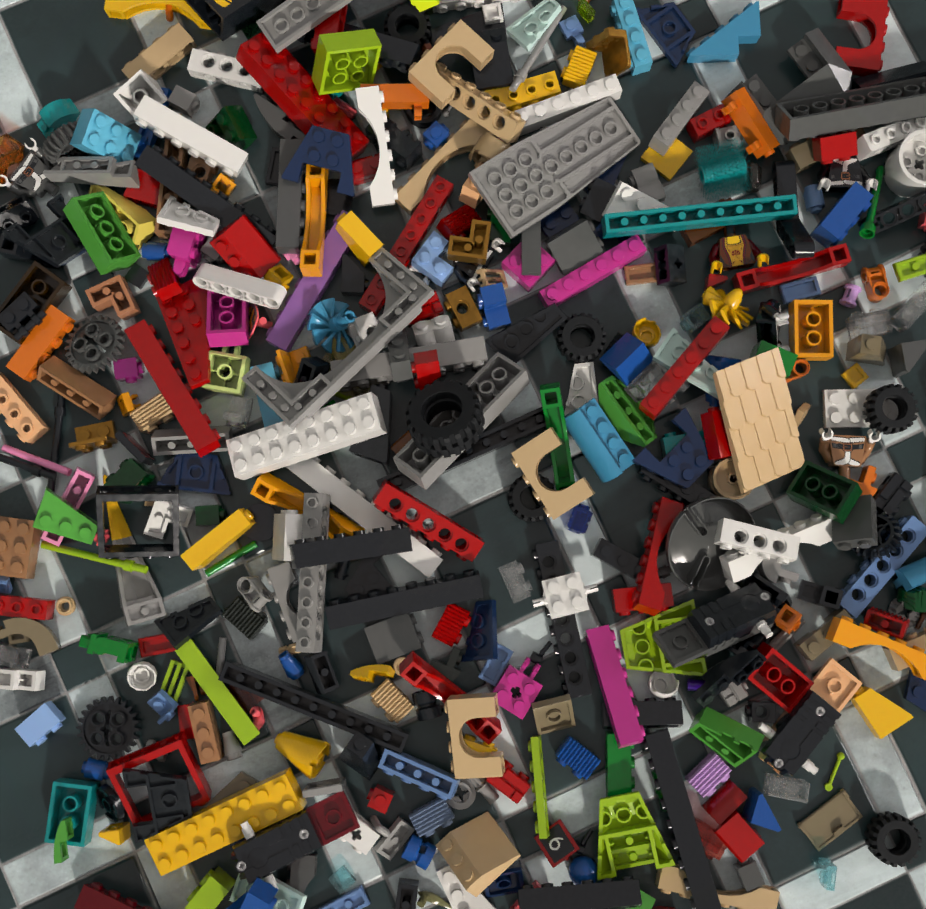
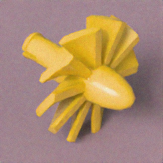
[701,286,753,329]

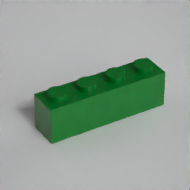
[605,731,635,797]

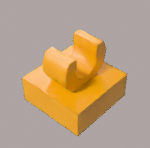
[117,392,141,417]

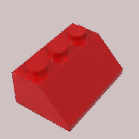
[209,214,281,279]

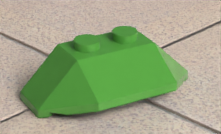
[598,375,657,447]

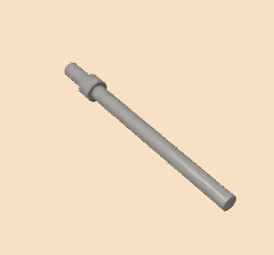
[509,5,567,92]

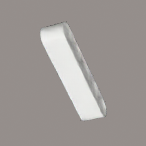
[192,263,287,309]

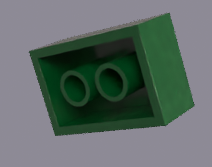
[786,460,863,525]

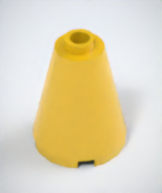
[274,731,331,779]

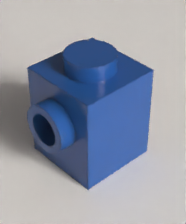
[423,121,449,152]

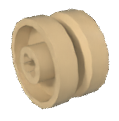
[708,458,753,500]

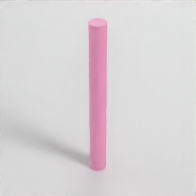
[1,444,72,476]

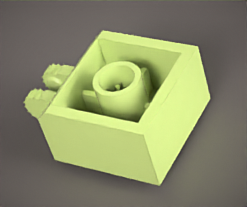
[202,346,251,397]

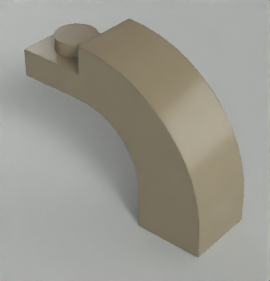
[0,618,61,656]

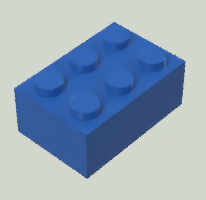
[810,182,874,248]

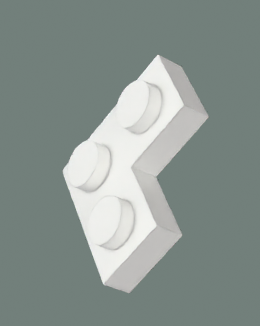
[143,501,194,539]

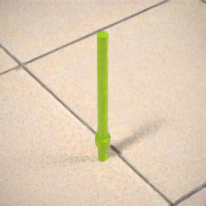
[41,541,148,574]

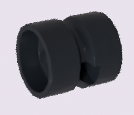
[412,690,442,721]

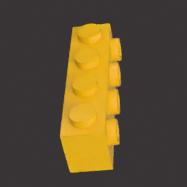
[484,70,561,115]

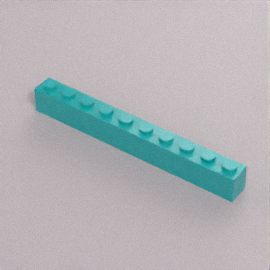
[601,194,798,239]

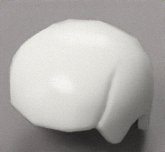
[127,661,157,691]
[648,671,679,699]

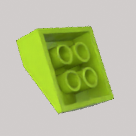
[312,28,382,95]

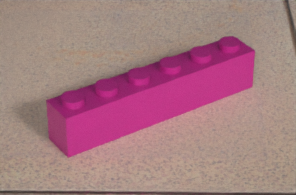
[538,235,647,307]
[584,624,646,749]

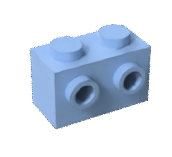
[15,701,66,747]

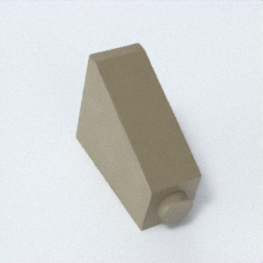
[845,334,886,366]

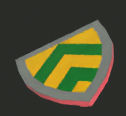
[249,303,273,339]

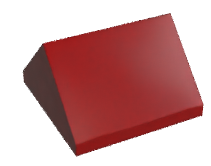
[714,809,765,863]

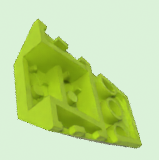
[620,599,707,676]
[597,791,676,880]

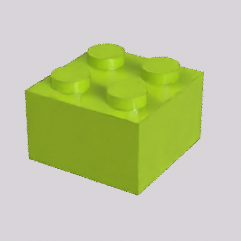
[185,866,236,909]

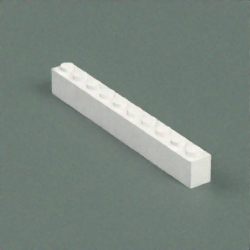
[286,457,443,578]

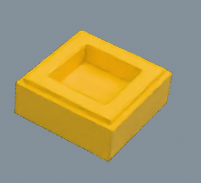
[841,363,869,389]

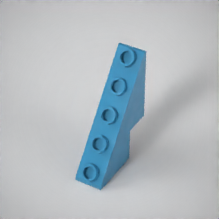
[686,1,761,63]

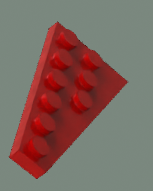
[156,279,210,390]

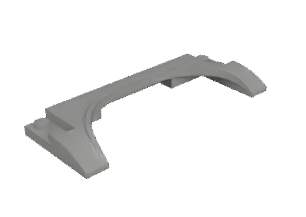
[241,247,435,429]

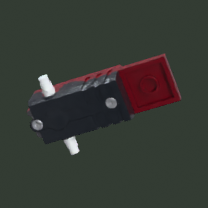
[231,790,360,889]

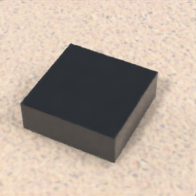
[124,263,149,290]

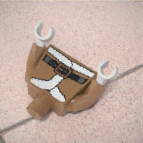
[818,427,881,478]

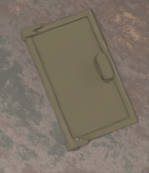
[796,788,863,852]

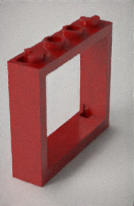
[106,731,212,823]

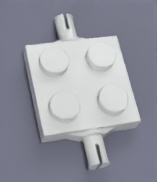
[532,571,598,620]

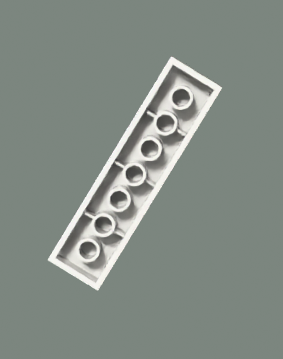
[226,392,387,480]

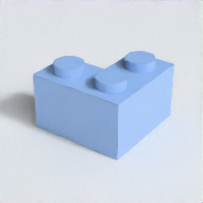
[411,231,453,288]

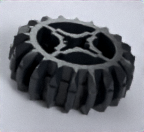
[851,510,903,562]

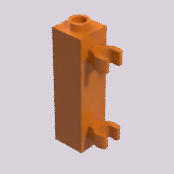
[360,84,429,121]
[721,87,780,159]

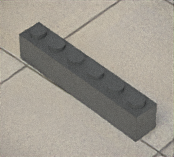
[276,139,306,254]

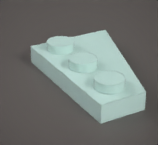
[506,0,562,52]

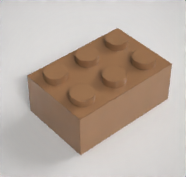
[0,516,42,579]

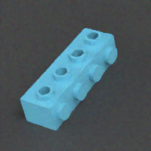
[609,0,653,76]

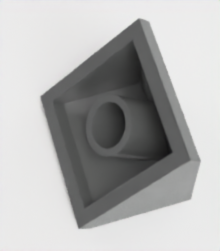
[888,339,926,378]

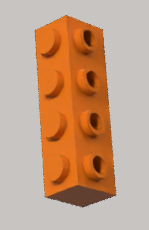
[5,304,75,382]

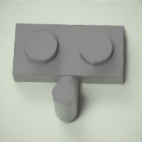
[370,815,415,861]

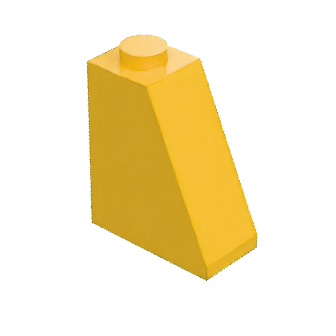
[335,211,383,267]
[850,686,913,739]

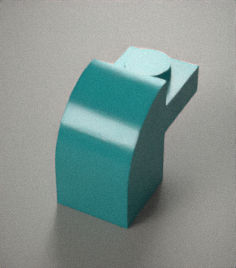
[37,99,81,138]

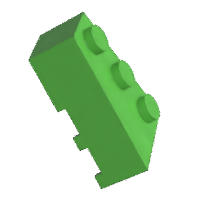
[32,486,97,545]
[688,706,765,768]

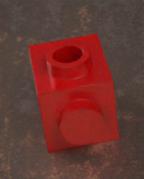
[366,783,395,814]

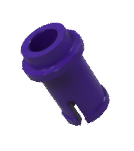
[687,678,705,691]

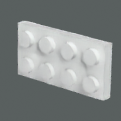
[822,389,898,428]

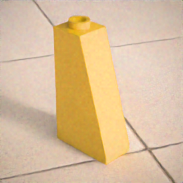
[180,508,256,571]

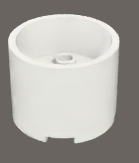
[884,129,926,198]

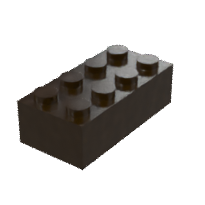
[0,261,73,345]

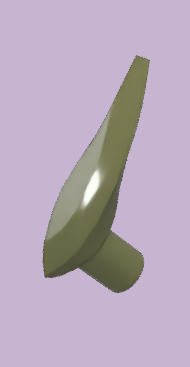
[417,891,452,909]

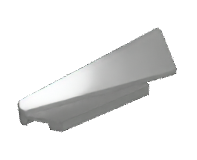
[43,156,140,188]

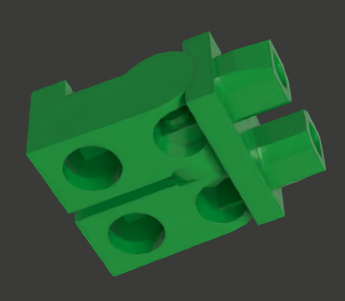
[79,632,139,664]

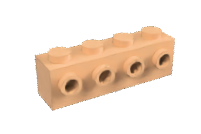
[0,372,50,444]

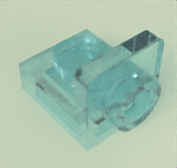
[812,857,837,891]

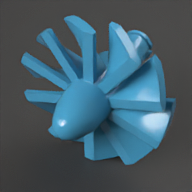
[307,298,357,354]

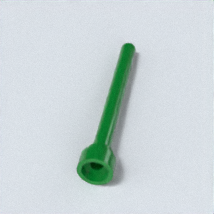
[859,165,885,239]

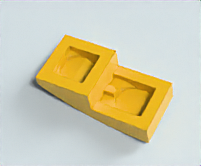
[350,664,395,683]

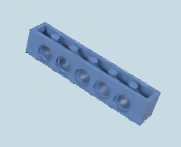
[839,515,926,618]

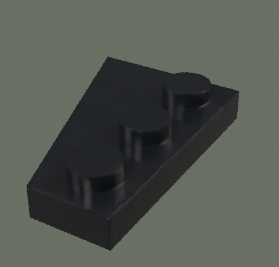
[154,596,223,650]

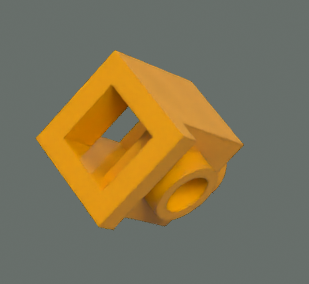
[212,173,237,196]

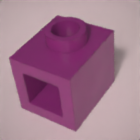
[113,357,145,383]

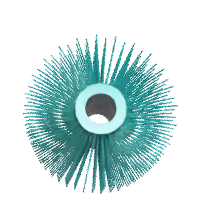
[694,137,752,201]

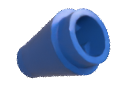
[278,650,305,680]

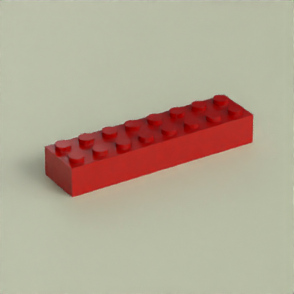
[236,32,370,161]

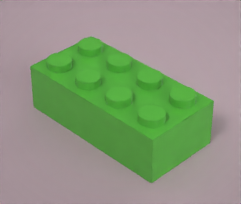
[63,191,141,275]

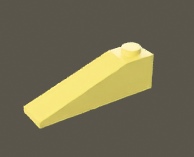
[89,185,156,250]

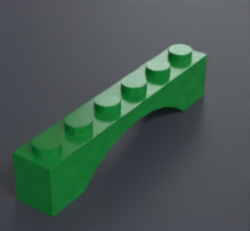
[540,382,575,490]

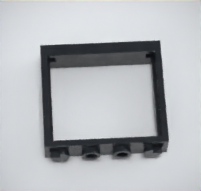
[96,485,180,559]

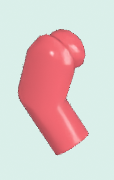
[250,706,265,730]

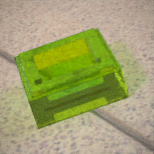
[577,0,596,23]

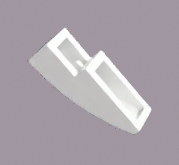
[0,668,46,691]

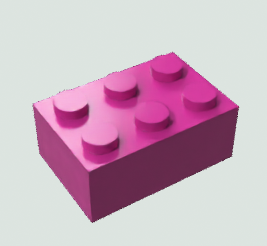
[206,290,249,347]

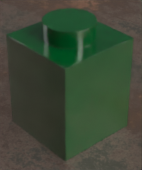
[195,505,226,526]

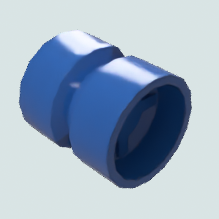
[401,834,437,870]

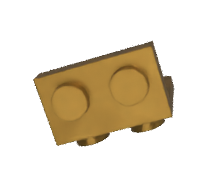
[586,27,631,77]

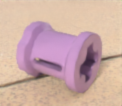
[839,283,862,308]

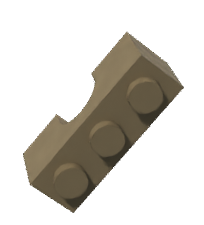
[793,608,857,661]

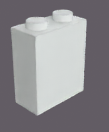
[272,510,303,561]

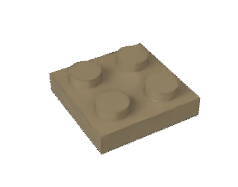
[531,694,576,735]

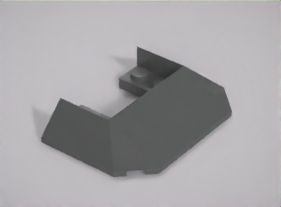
[725,28,852,146]

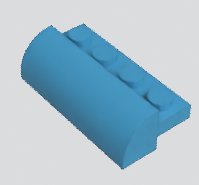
[565,398,634,483]
[893,557,926,592]

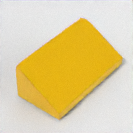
[98,822,131,845]

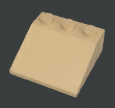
[435,811,521,897]

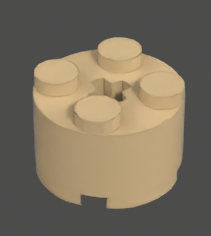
[469,132,512,167]

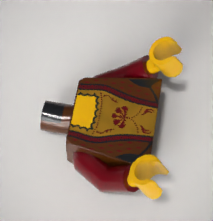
[708,226,769,274]

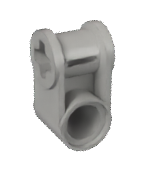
[237,576,273,613]

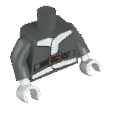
[0,138,60,198]

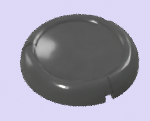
[665,496,757,591]

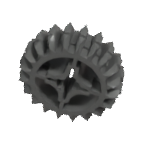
[42,121,85,166]

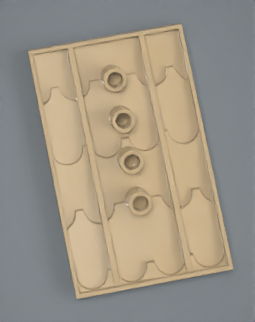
[713,347,805,494]

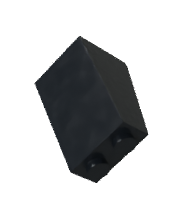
[349,383,393,466]

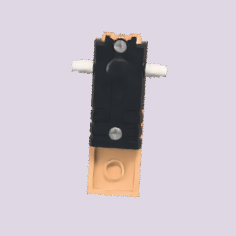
[757,658,863,777]

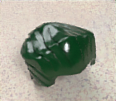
[897,586,926,612]

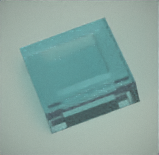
[328,865,356,895]

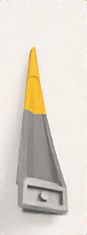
[103,474,166,627]

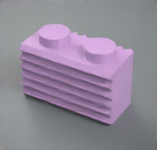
[684,751,732,798]

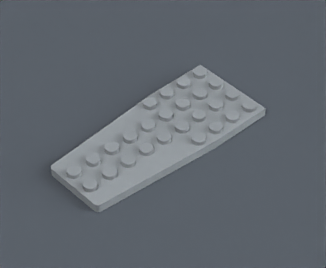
[468,97,640,239]

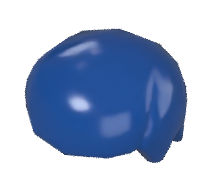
[568,856,597,885]

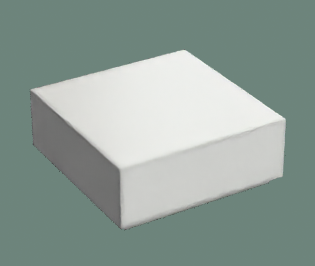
[482,2,504,25]

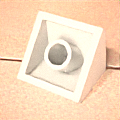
[113,69,168,117]

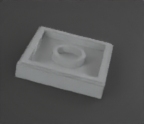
[302,777,346,798]

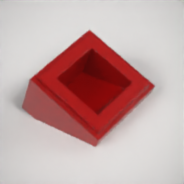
[704,273,728,291]

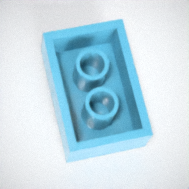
[70,108,142,163]

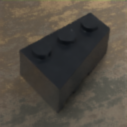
[365,117,423,171]

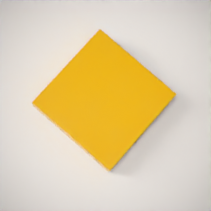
[640,138,693,182]

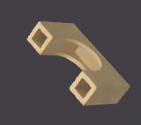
[408,19,494,110]
[511,427,595,520]
[444,692,505,779]

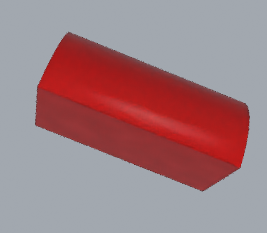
[702,779,748,825]

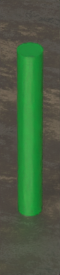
[204,541,258,577]

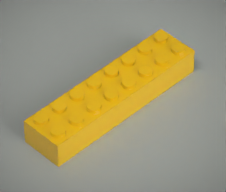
[144,767,307,876]

